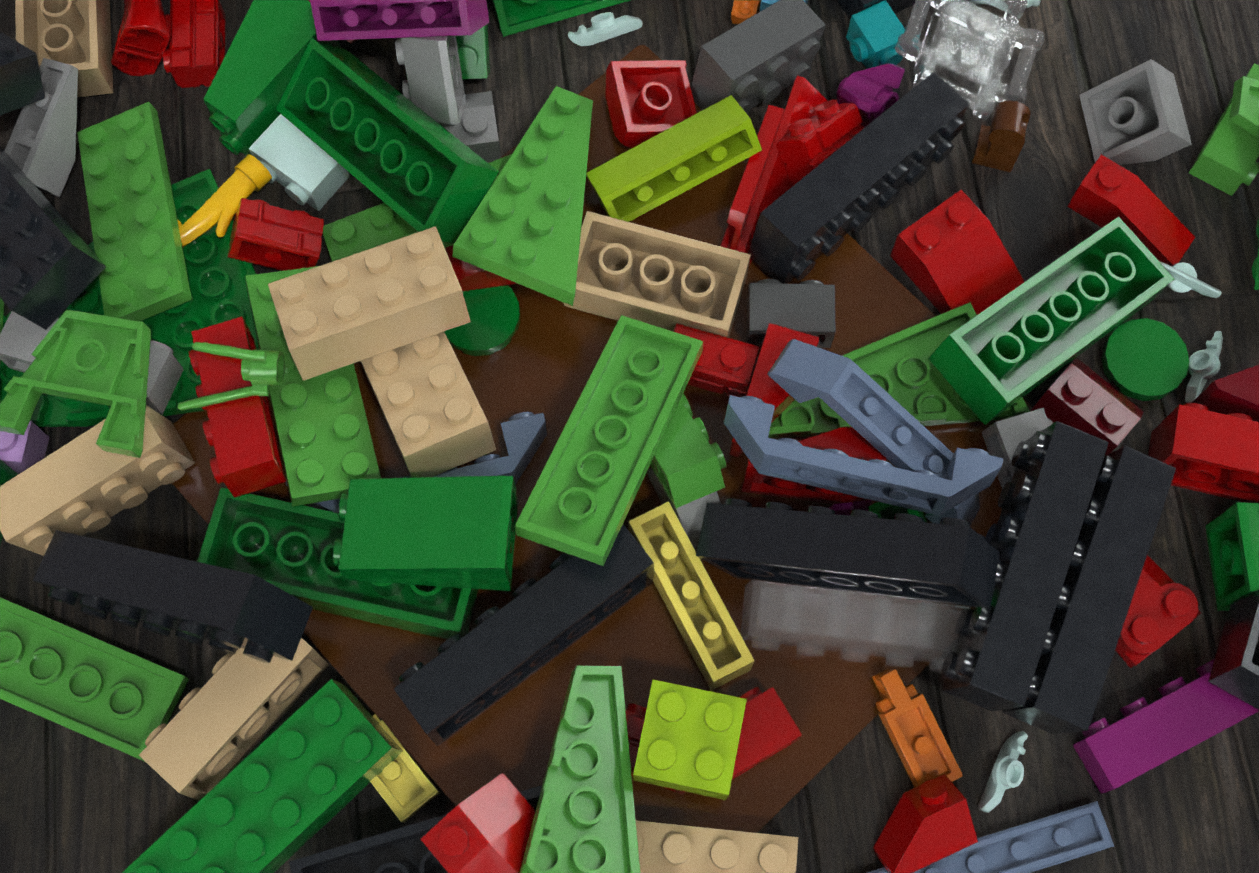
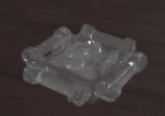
[895,0,1045,120]

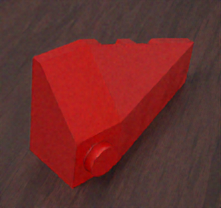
[420,773,536,873]

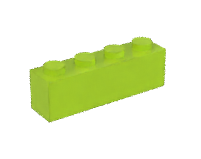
[586,95,762,222]

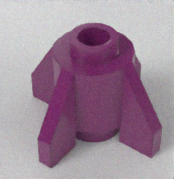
[837,63,905,127]

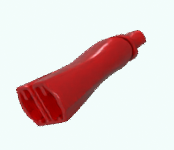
[111,0,170,76]

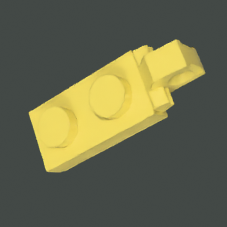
[370,714,440,823]

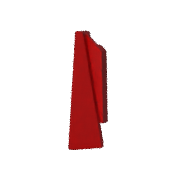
[720,75,828,265]

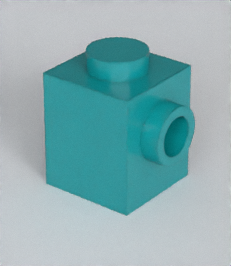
[846,0,910,69]

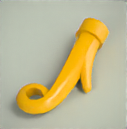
[177,154,272,248]

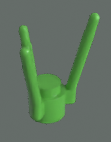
[178,342,285,411]

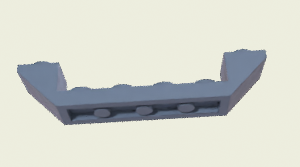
[767,339,980,525]
[724,395,1003,516]
[286,412,547,513]

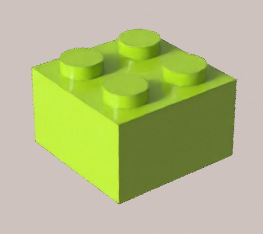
[633,680,747,800]

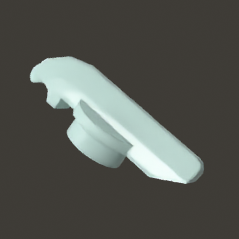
[568,12,643,46]
[1159,261,1222,298]
[1185,331,1223,403]
[978,731,1028,813]

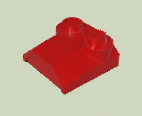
[605,60,697,148]
[1115,555,1201,669]

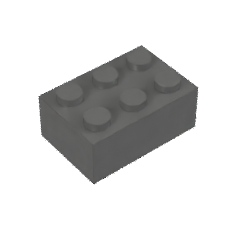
[691,0,826,114]

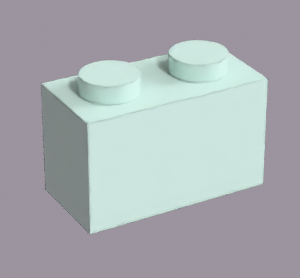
[249,114,350,211]

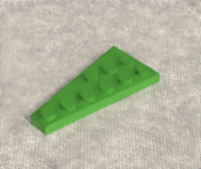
[452,86,593,306]
[768,302,1030,439]
[520,665,640,873]

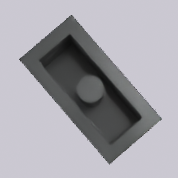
[746,279,836,348]

